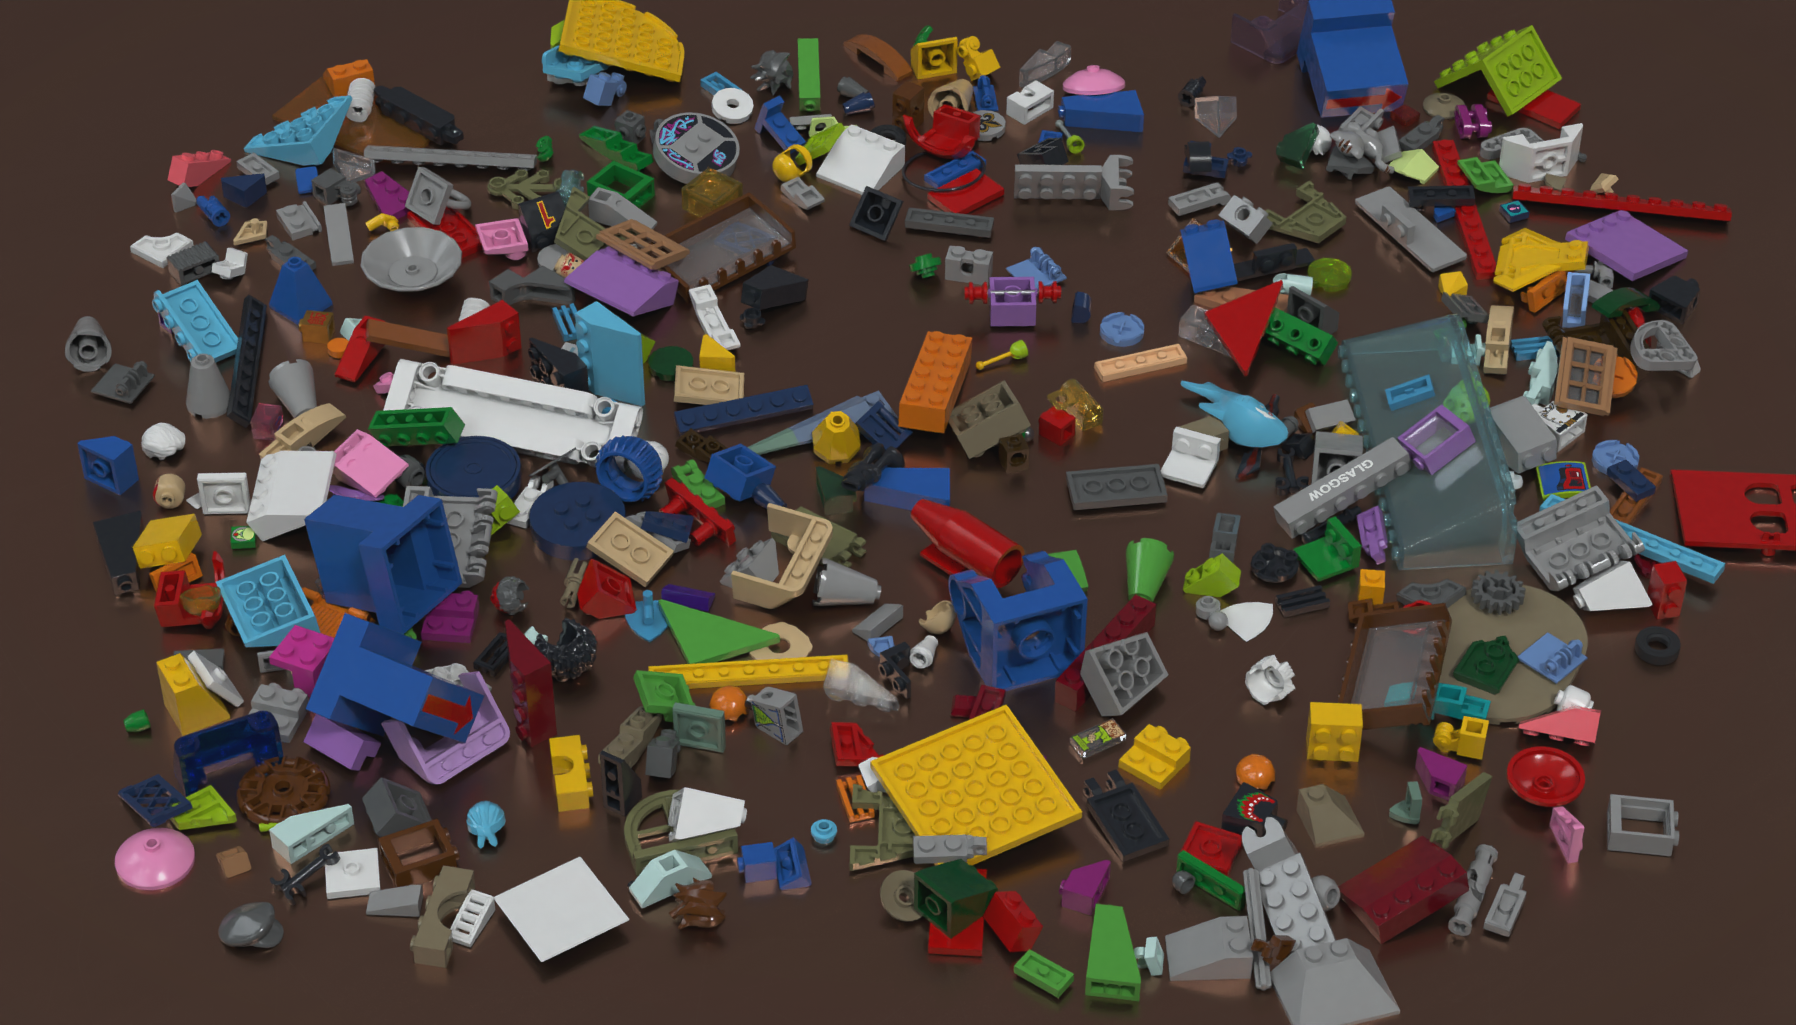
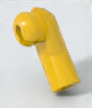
[365,213,399,231]

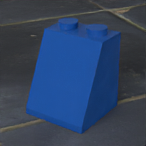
[1180,219,1238,293]

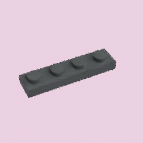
[905,207,994,238]

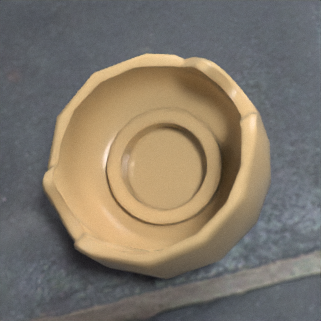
[919,600,957,634]

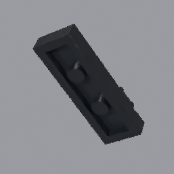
[1407,185,1475,212]

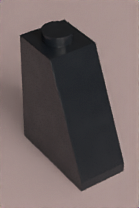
[741,265,809,310]

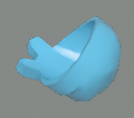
[466,801,506,849]

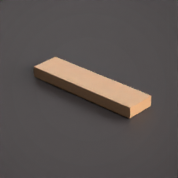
[1094,344,1187,382]

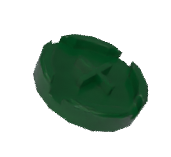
[648,346,694,381]

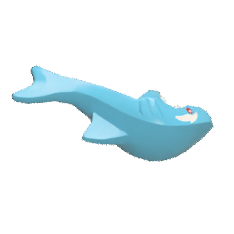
[1181,380,1288,447]

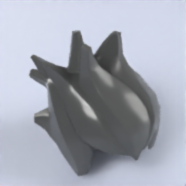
[750,50,793,95]

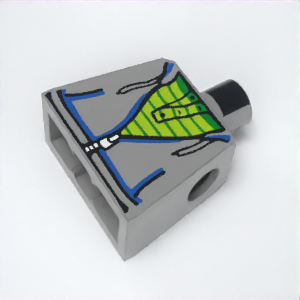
[745,687,803,745]

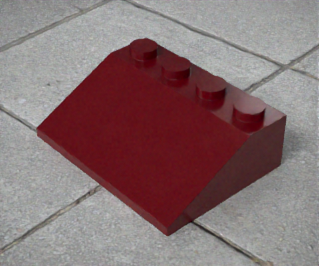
[505,619,557,747]
[1338,835,1469,944]

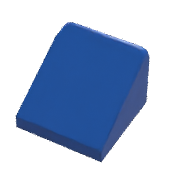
[295,166,318,194]

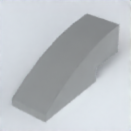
[323,203,354,266]

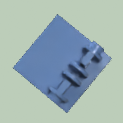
[1006,247,1067,289]
[1518,632,1588,684]

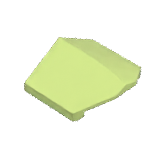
[1389,149,1439,184]

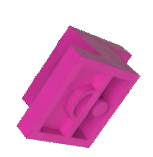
[269,625,334,697]

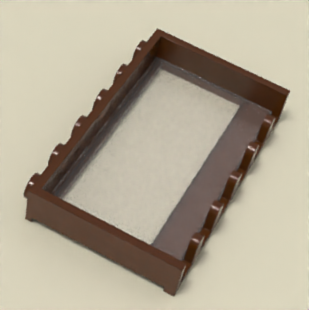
[641,192,796,304]
[1338,603,1452,730]

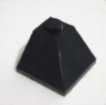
[849,186,904,241]

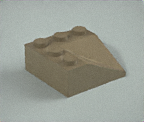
[948,380,1031,459]

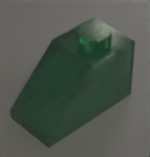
[1276,123,1320,169]
[816,466,857,516]

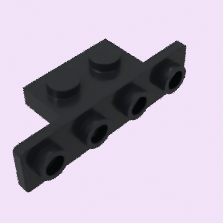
[1234,243,1315,281]

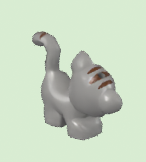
[1330,122,1394,174]

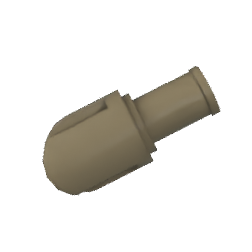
[560,558,588,608]

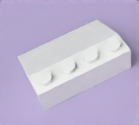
[246,451,337,541]

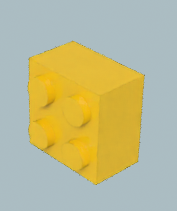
[1306,702,1363,762]

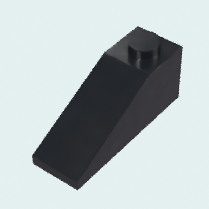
[599,750,642,817]

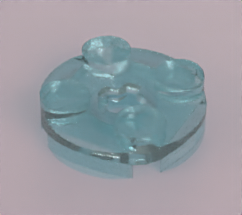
[557,169,584,208]

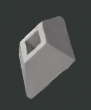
[720,538,779,588]

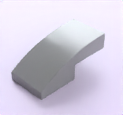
[780,176,825,210]

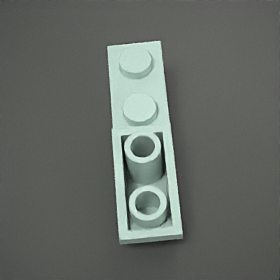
[1523,341,1558,405]

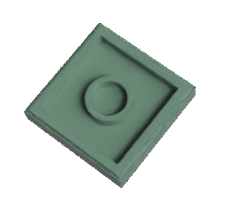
[672,702,726,753]

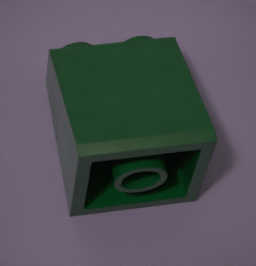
[914,859,998,939]

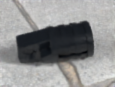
[1178,76,1207,107]

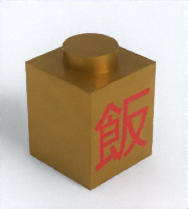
[299,310,335,344]

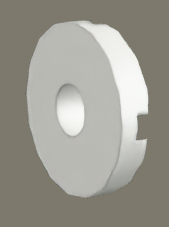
[711,88,754,124]

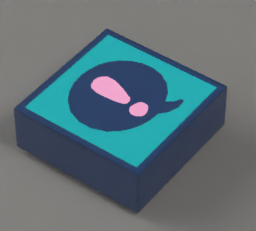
[1499,200,1530,223]

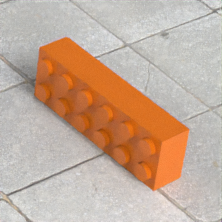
[898,331,972,433]

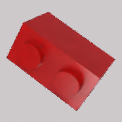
[1647,561,1687,620]
[983,891,1043,952]

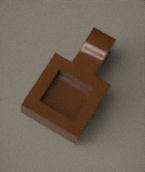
[1251,935,1296,965]

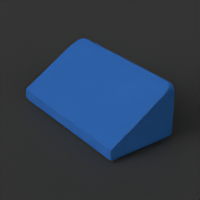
[774,837,812,890]

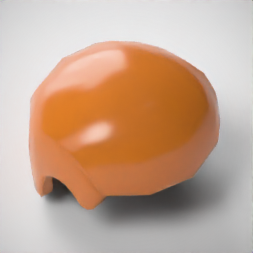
[709,685,749,721]
[1236,754,1275,790]

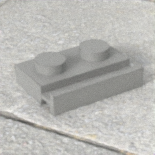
[276,201,322,241]

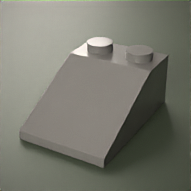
[1165,916,1253,981]

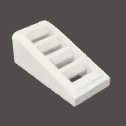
[450,889,496,948]

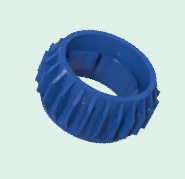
[595,435,663,502]

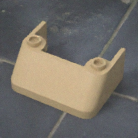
[731,503,833,609]

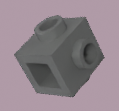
[614,110,646,144]

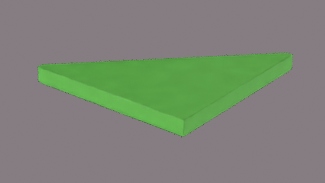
[658,599,780,664]

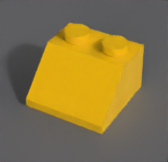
[911,37,958,80]

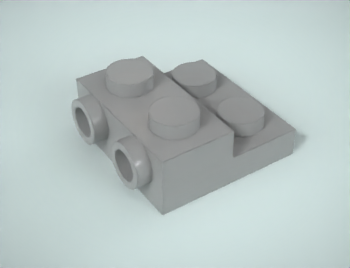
[242,683,309,743]

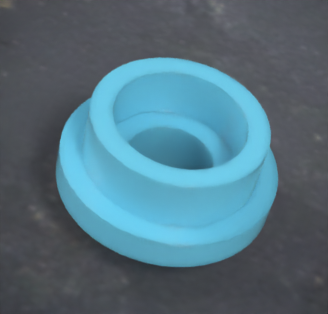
[811,819,837,844]

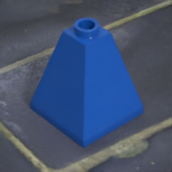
[269,257,333,325]

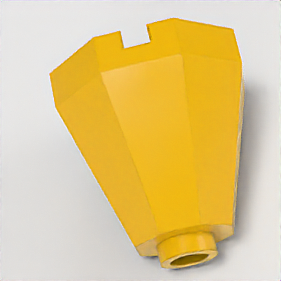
[812,411,861,464]

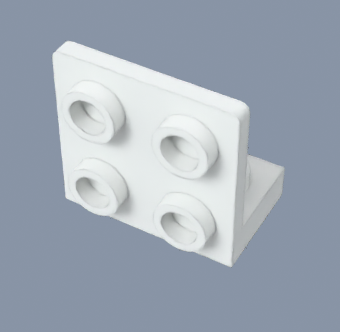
[1161,426,1221,488]

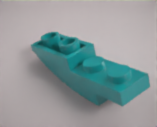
[1384,683,1491,720]

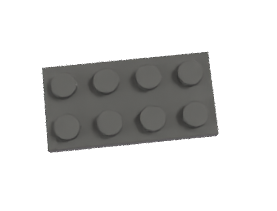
[1066,464,1168,510]

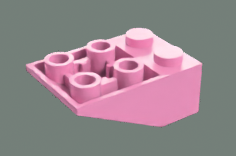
[333,429,409,498]

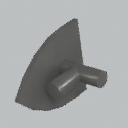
[528,447,576,485]

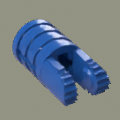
[196,196,230,227]

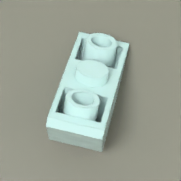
[629,850,712,908]

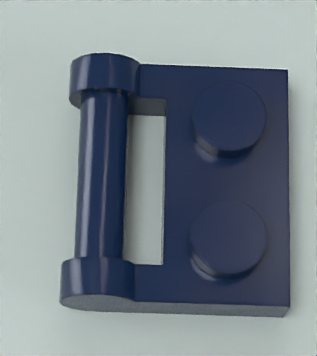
[855,400,914,451]

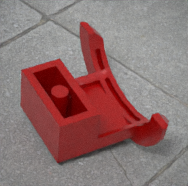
[903,104,981,159]
[154,551,225,629]

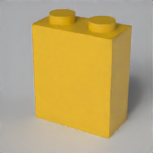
[132,514,202,568]

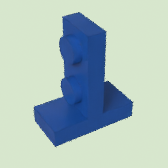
[754,95,806,154]

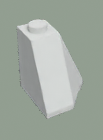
[1573,561,1653,611]
[668,787,747,842]

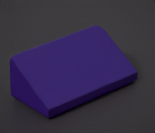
[661,584,715,612]

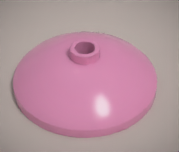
[1063,65,1125,95]
[115,828,195,890]

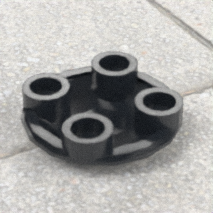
[1250,543,1299,583]

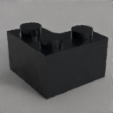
[1017,138,1069,165]

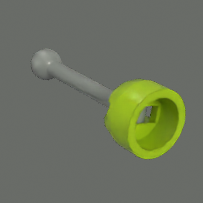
[1055,119,1085,154]

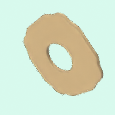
[749,622,813,660]

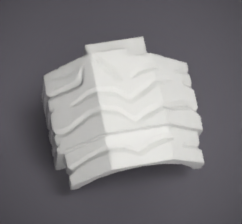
[1245,655,1296,705]

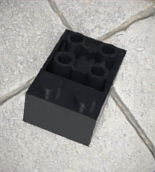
[528,338,589,393]

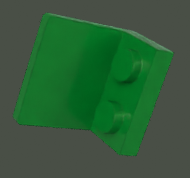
[1294,516,1362,581]

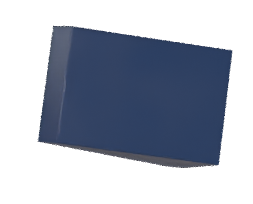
[221,173,267,208]

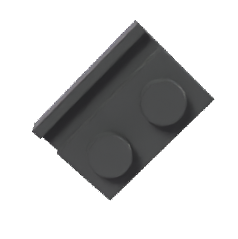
[1441,292,1489,324]

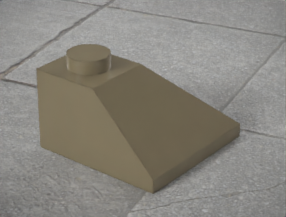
[1296,784,1365,848]

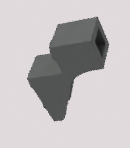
[489,265,576,305]

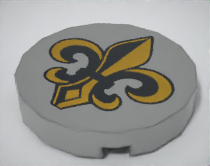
[973,110,1006,141]

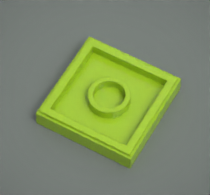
[795,123,845,166]

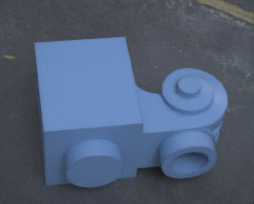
[583,72,627,106]

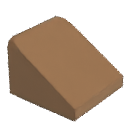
[216,846,251,878]

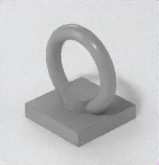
[405,167,472,225]

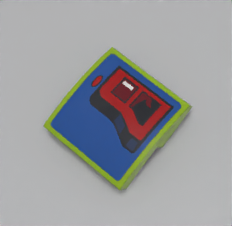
[1536,461,1591,501]

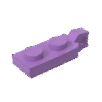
[1357,506,1388,565]

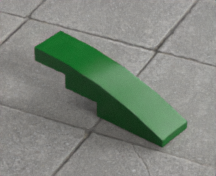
[579,126,654,171]

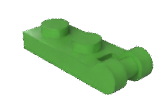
[671,459,725,508]

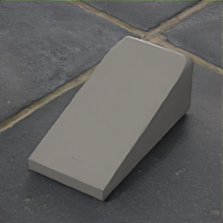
[366,885,423,917]

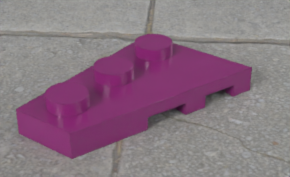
[365,171,411,219]

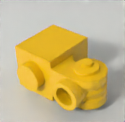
[957,36,1001,81]
[1433,716,1489,760]

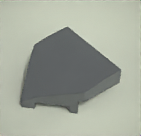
[1326,146,1375,180]

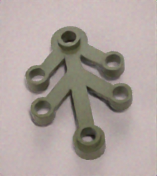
[487,170,571,210]

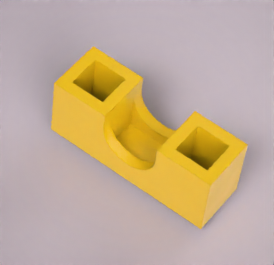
[549,735,594,812]

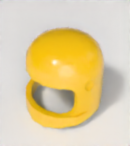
[772,144,812,182]

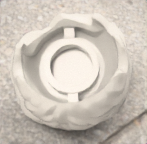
[141,423,185,460]

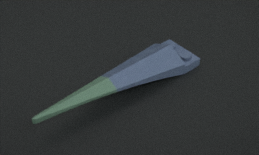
[747,390,899,455]

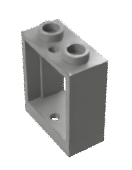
[1607,794,1679,856]

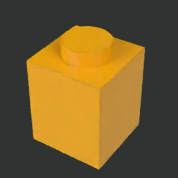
[1358,569,1385,605]

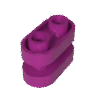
[1454,104,1492,139]

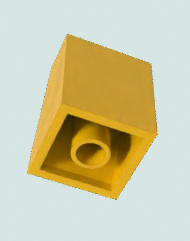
[156,653,230,736]

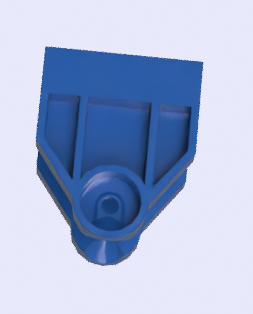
[948,550,1088,691]

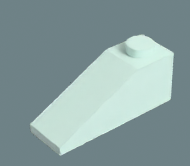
[269,804,354,864]

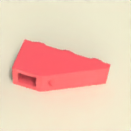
[167,150,231,187]
[1519,706,1601,746]

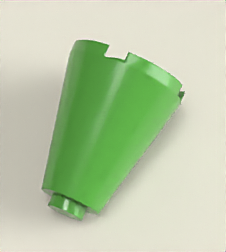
[1126,538,1174,602]

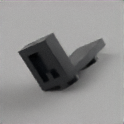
[878,642,911,699]

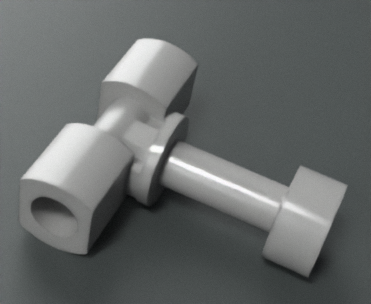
[1574,259,1614,289]

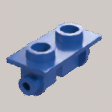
[973,75,998,111]

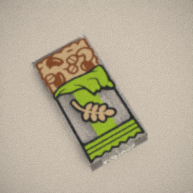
[1070,718,1127,759]

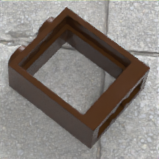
[378,818,460,887]

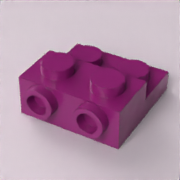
[421,591,479,643]

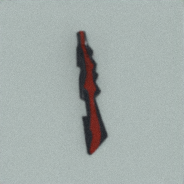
[1236,394,1280,480]

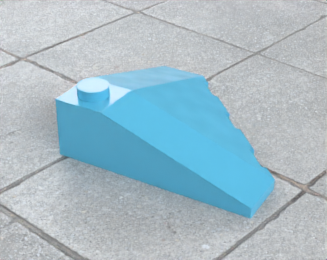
[244,95,352,166]

